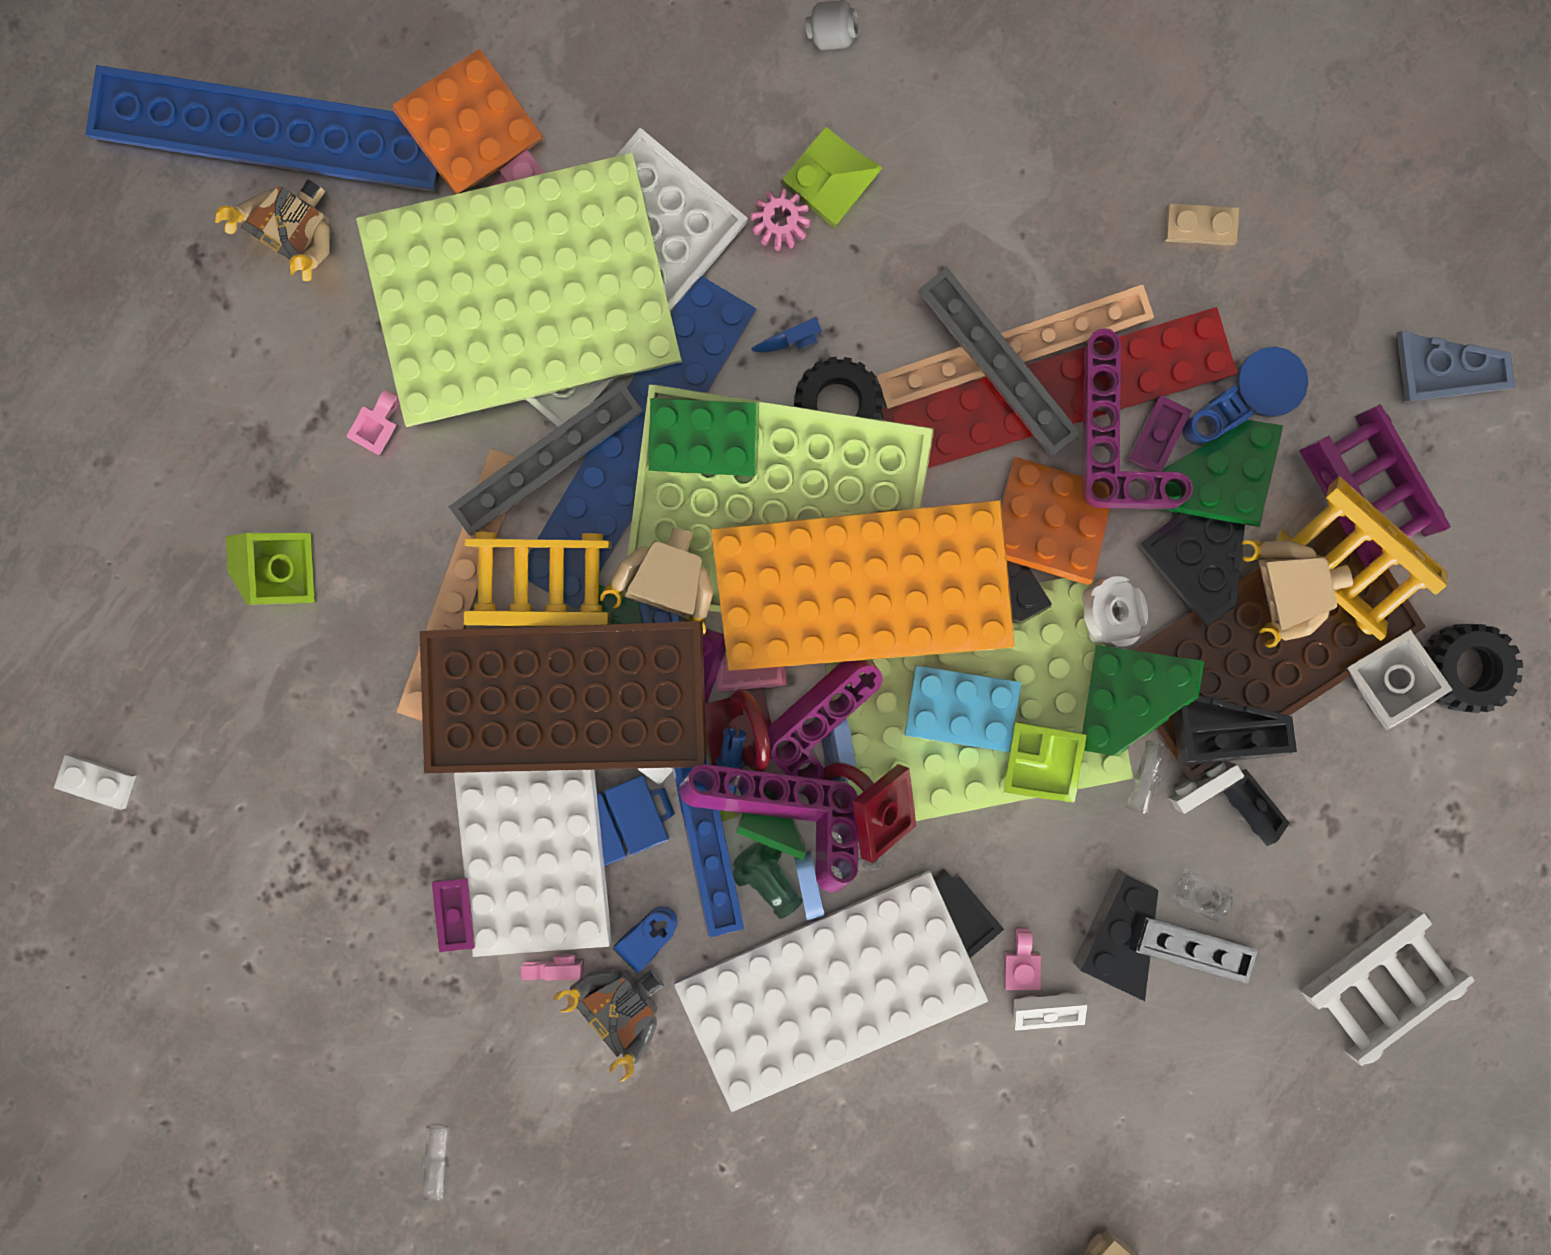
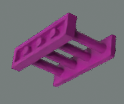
[1299,404,1451,567]

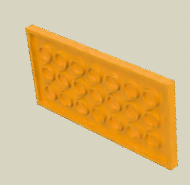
[711,499,1015,671]

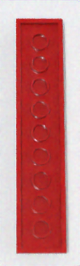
[881,307,1237,469]

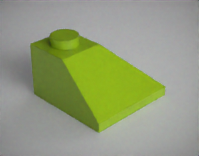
[225,533,315,605]

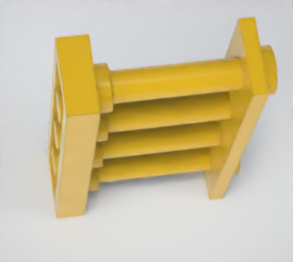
[1275,476,1448,641]
[464,532,612,626]

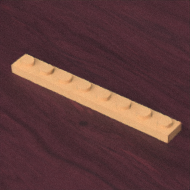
[876,284,1154,409]
[397,448,516,721]

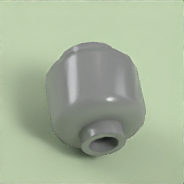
[805,0,859,50]

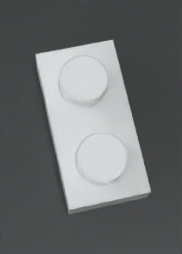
[54,754,136,810]
[1169,762,1245,814]
[1013,992,1087,1030]

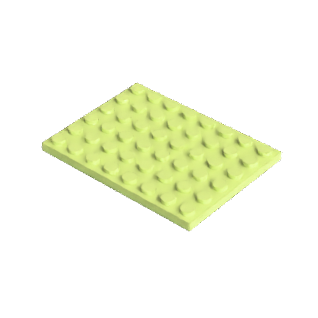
[356,153,682,427]
[624,384,934,613]
[825,578,1133,821]

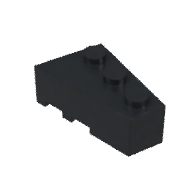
[1173,696,1297,765]
[1073,869,1159,1001]

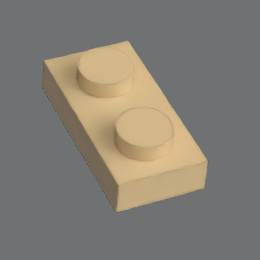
[1164,203,1240,246]

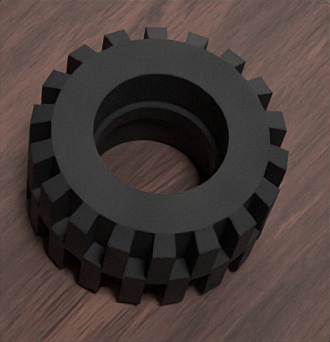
[794,356,883,420]
[1423,624,1523,713]

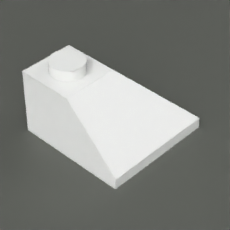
[1347,630,1453,731]

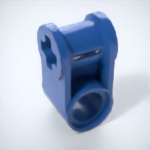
[1183,384,1255,445]
[612,906,678,973]

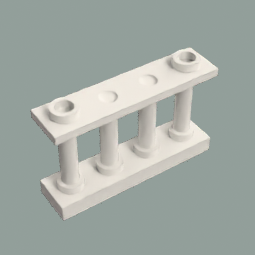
[1300,907,1475,1066]

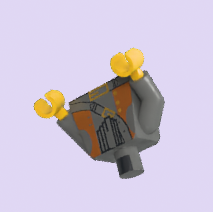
[553,969,664,1081]

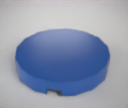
[1237,346,1309,417]

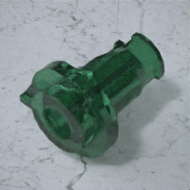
[733,842,803,919]

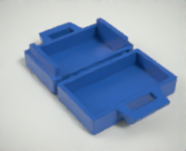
[597,774,675,866]

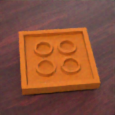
[392,49,543,195]
[1001,456,1110,585]

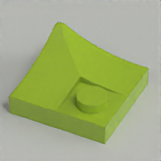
[780,127,883,228]
[1003,721,1087,802]

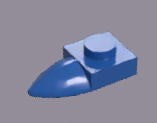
[751,317,822,352]

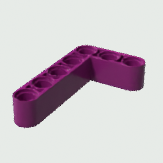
[1082,328,1193,509]
[679,764,858,893]

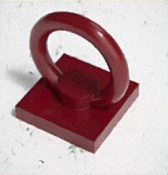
[705,689,778,772]
[822,762,917,863]

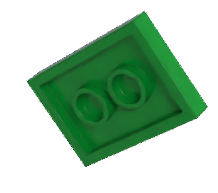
[649,398,759,476]

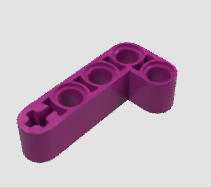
[767,659,883,779]

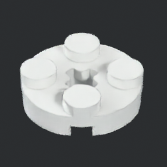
[1082,576,1148,648]

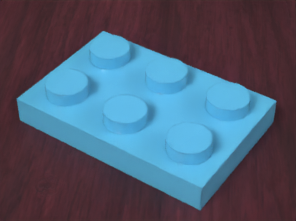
[904,665,1021,752]

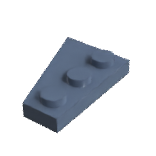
[1397,331,1515,402]

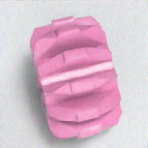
[751,188,810,251]

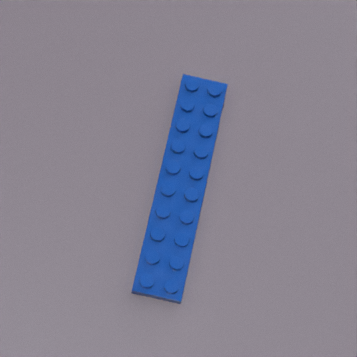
[85,65,439,192]
[528,276,756,610]

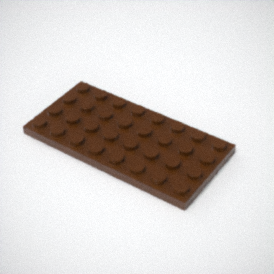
[1130,518,1426,780]
[420,621,707,773]

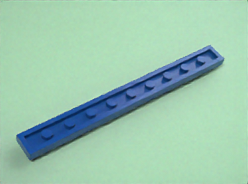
[637,601,744,938]

